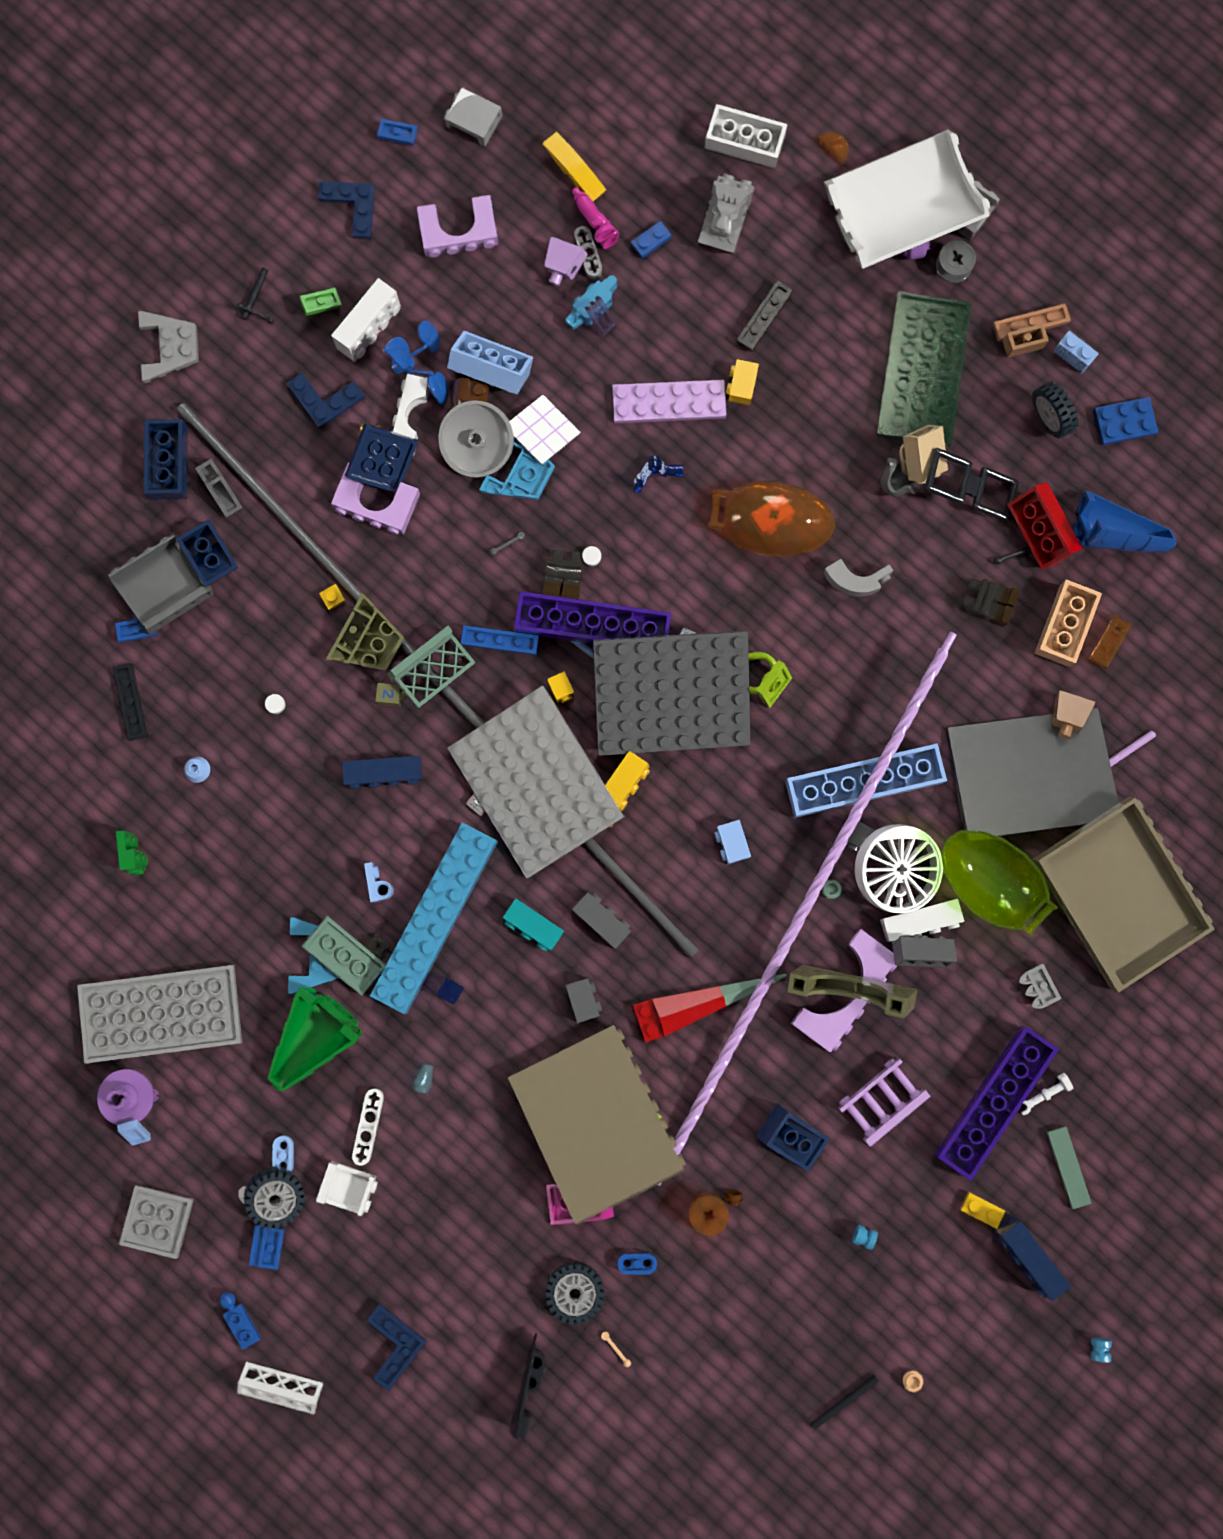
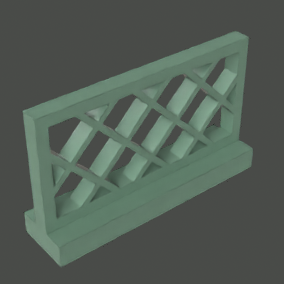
[387,626,476,709]

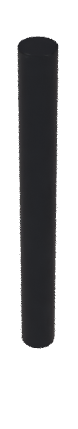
[811,1375,879,1430]

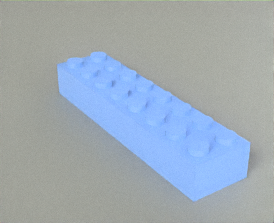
[785,744,947,818]

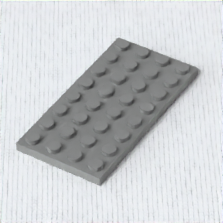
[77,965,242,1064]

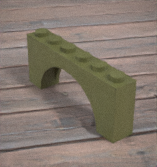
[788,965,917,1018]

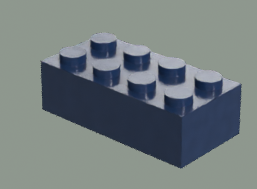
[144,419,188,500]
[993,1215,1071,1302]

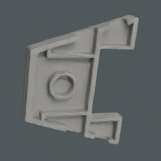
[138,311,199,383]

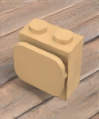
[899,425,948,484]

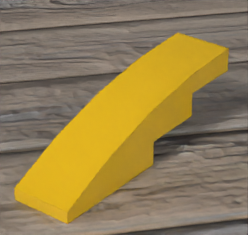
[542,132,606,201]

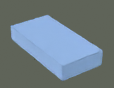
[117,1120,151,1146]

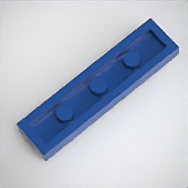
[460,625,539,655]

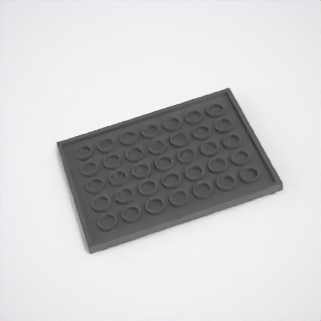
[593,631,750,755]

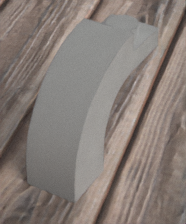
[823,559,893,597]

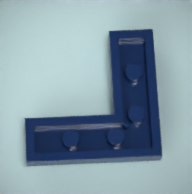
[318,181,375,240]
[287,373,365,429]
[367,1303,427,1391]

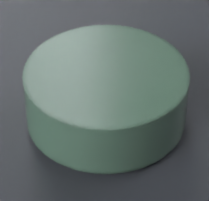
[821,880,841,899]

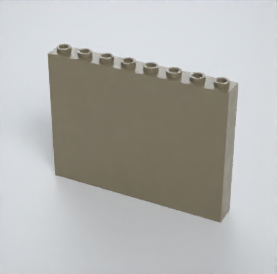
[1032,797,1215,993]
[508,1025,686,1225]

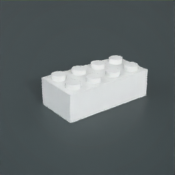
[705,104,787,168]
[331,278,400,362]

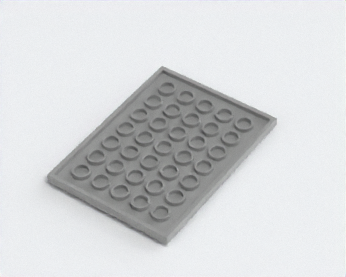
[448,686,624,878]

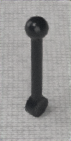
[237,303,274,324]
[994,547,1031,565]

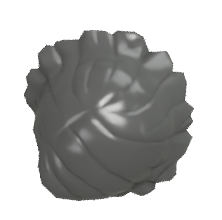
[879,458,917,497]

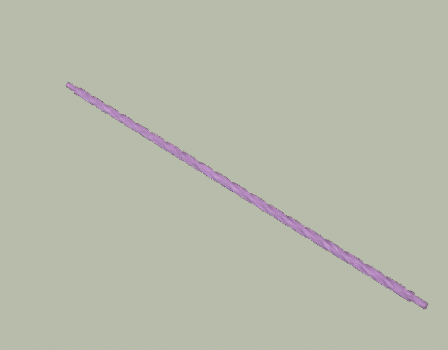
[658,632,957,1186]

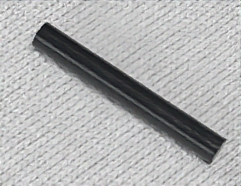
[240,267,269,321]

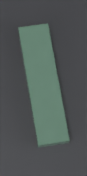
[1046,1126,1092,1209]

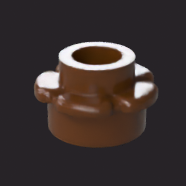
[724,1190,744,1206]

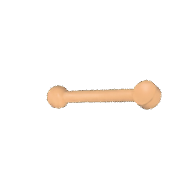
[601,1332,631,1367]

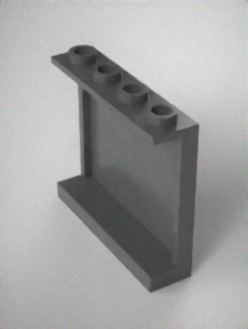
[108,535,214,635]

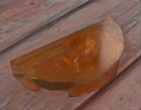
[817,132,849,164]

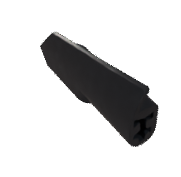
[509,1333,546,1439]

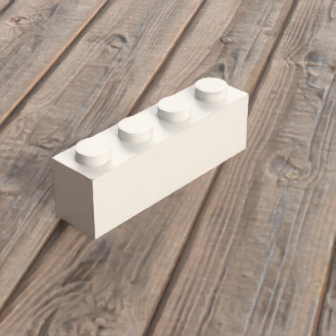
[880,899,964,944]

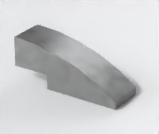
[195,459,243,517]

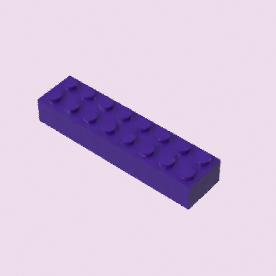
[514,591,671,644]
[934,1026,1059,1181]

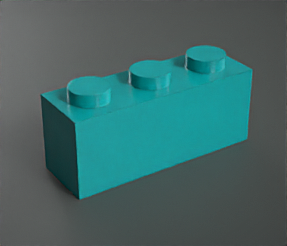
[503,899,565,951]

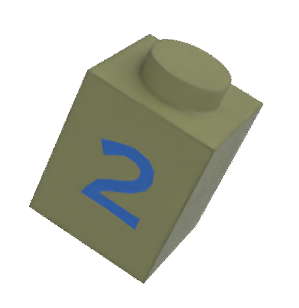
[376,683,405,707]

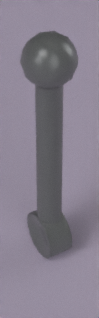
[490,532,525,555]

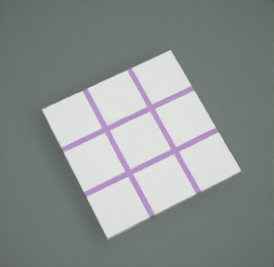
[510,395,580,465]

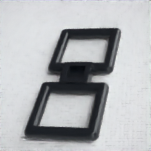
[925,448,1019,522]

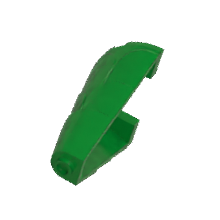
[268,986,362,1091]

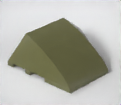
[326,592,404,671]

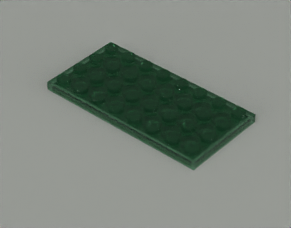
[876,291,972,447]

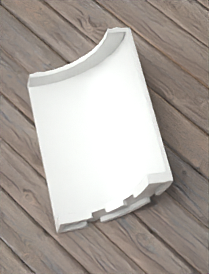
[824,130,990,268]

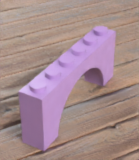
[790,929,897,1052]

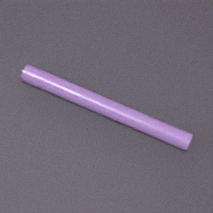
[1109,730,1156,767]

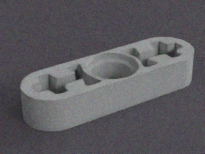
[574,226,602,279]

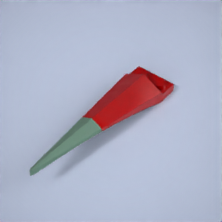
[632,974,787,1043]

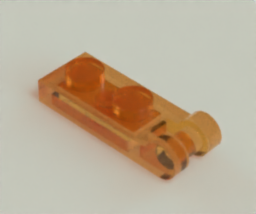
[1089,614,1132,669]

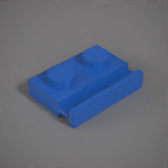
[249,1224,285,1270]

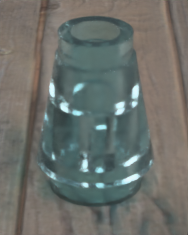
[412,1064,434,1094]

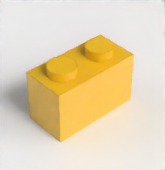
[726,359,759,405]

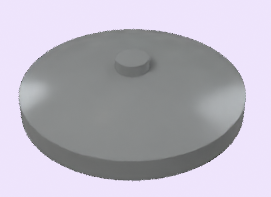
[438,401,514,477]

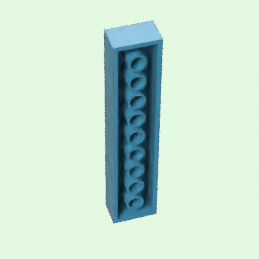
[370,823,498,1014]

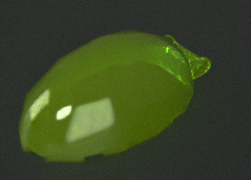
[941,830,1058,936]

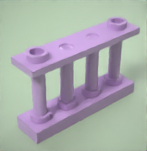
[838,1058,930,1147]

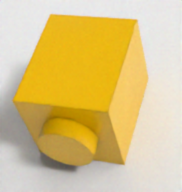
[547,671,574,703]

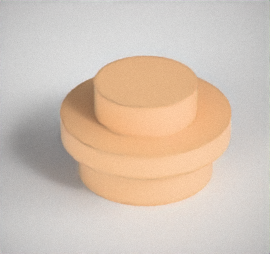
[903,1371,923,1392]

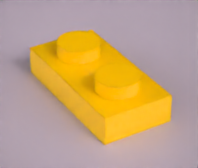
[960,1192,1005,1229]

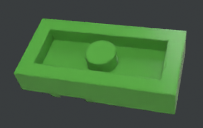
[299,288,342,316]

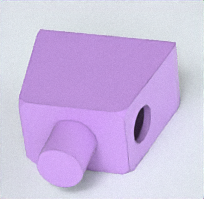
[545,237,587,286]

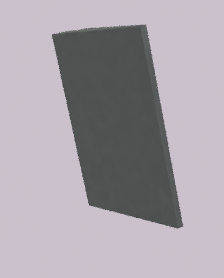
[947,708,1119,840]

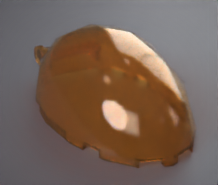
[708,480,836,556]

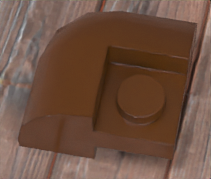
[451,378,489,409]

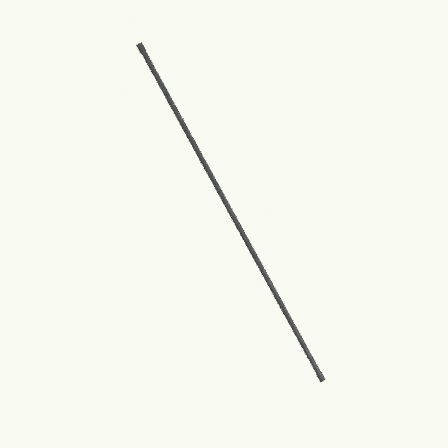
[177,403,699,958]

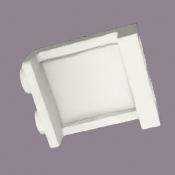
[316,1161,378,1216]

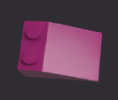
[546,1183,614,1225]

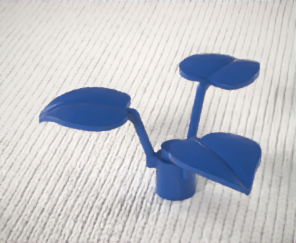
[383,321,449,406]

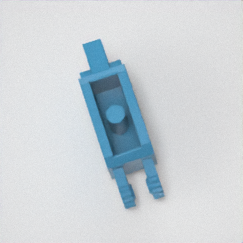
[566,275,617,330]

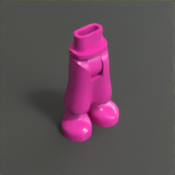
[572,188,619,249]

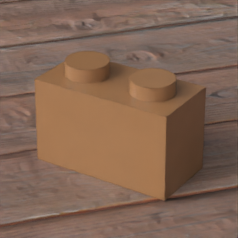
[1002,324,1049,358]

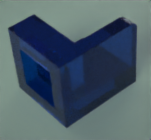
[436,978,465,1005]

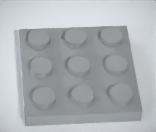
[119,1185,194,1259]

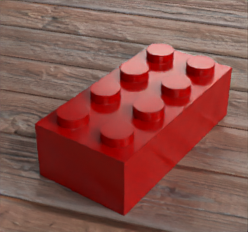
[1007,482,1082,570]

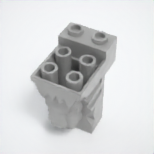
[698,174,755,253]

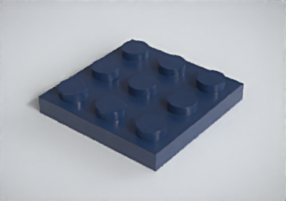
[345,423,418,492]

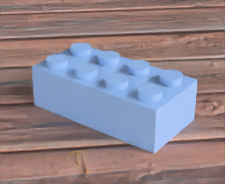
[447,331,533,394]

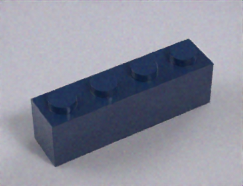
[342,756,423,790]

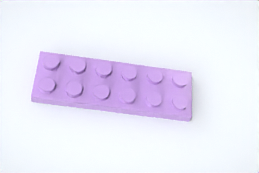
[613,380,726,423]

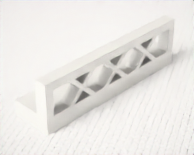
[237,1362,323,1414]

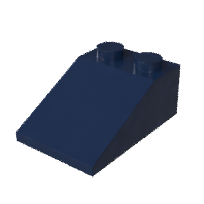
[176,519,239,587]
[756,1104,830,1171]

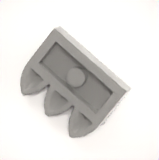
[1019,964,1061,1009]

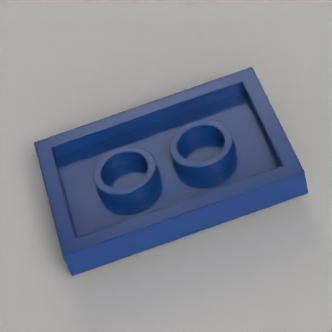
[1093,397,1158,446]

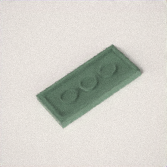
[301,916,386,996]

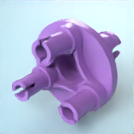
[97,1069,159,1125]

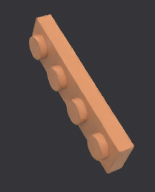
[993,303,1071,342]

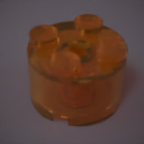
[688,1193,729,1236]

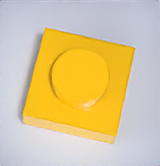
[319,584,346,611]

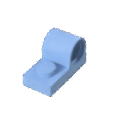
[364,862,394,903]

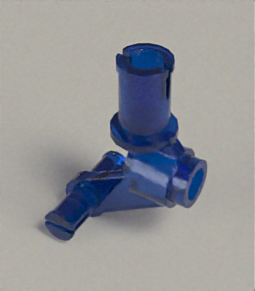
[634,455,684,493]

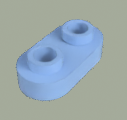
[272,1135,294,1171]

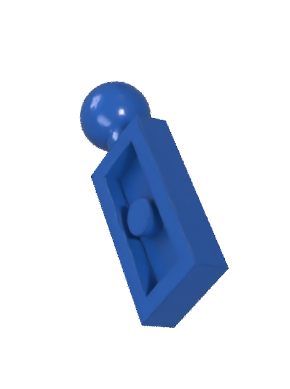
[219,1292,261,1350]

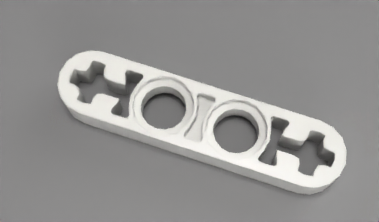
[352,1088,384,1165]

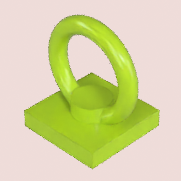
[748,652,792,708]

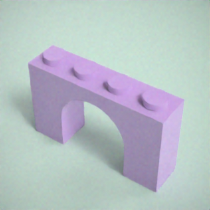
[417,195,498,257]
[331,463,420,535]

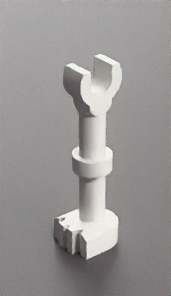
[1021,1073,1074,1115]

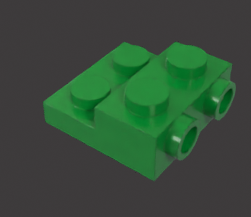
[116,830,148,876]

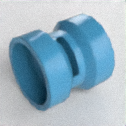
[852,1224,878,1250]
[1090,1337,1112,1362]

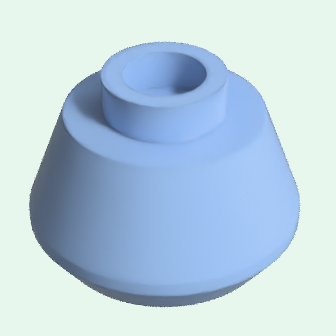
[184,757,210,783]

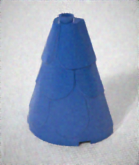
[1074,490,1177,552]

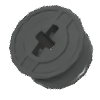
[936,240,976,283]

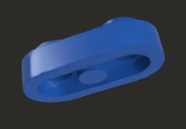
[617,1253,657,1275]

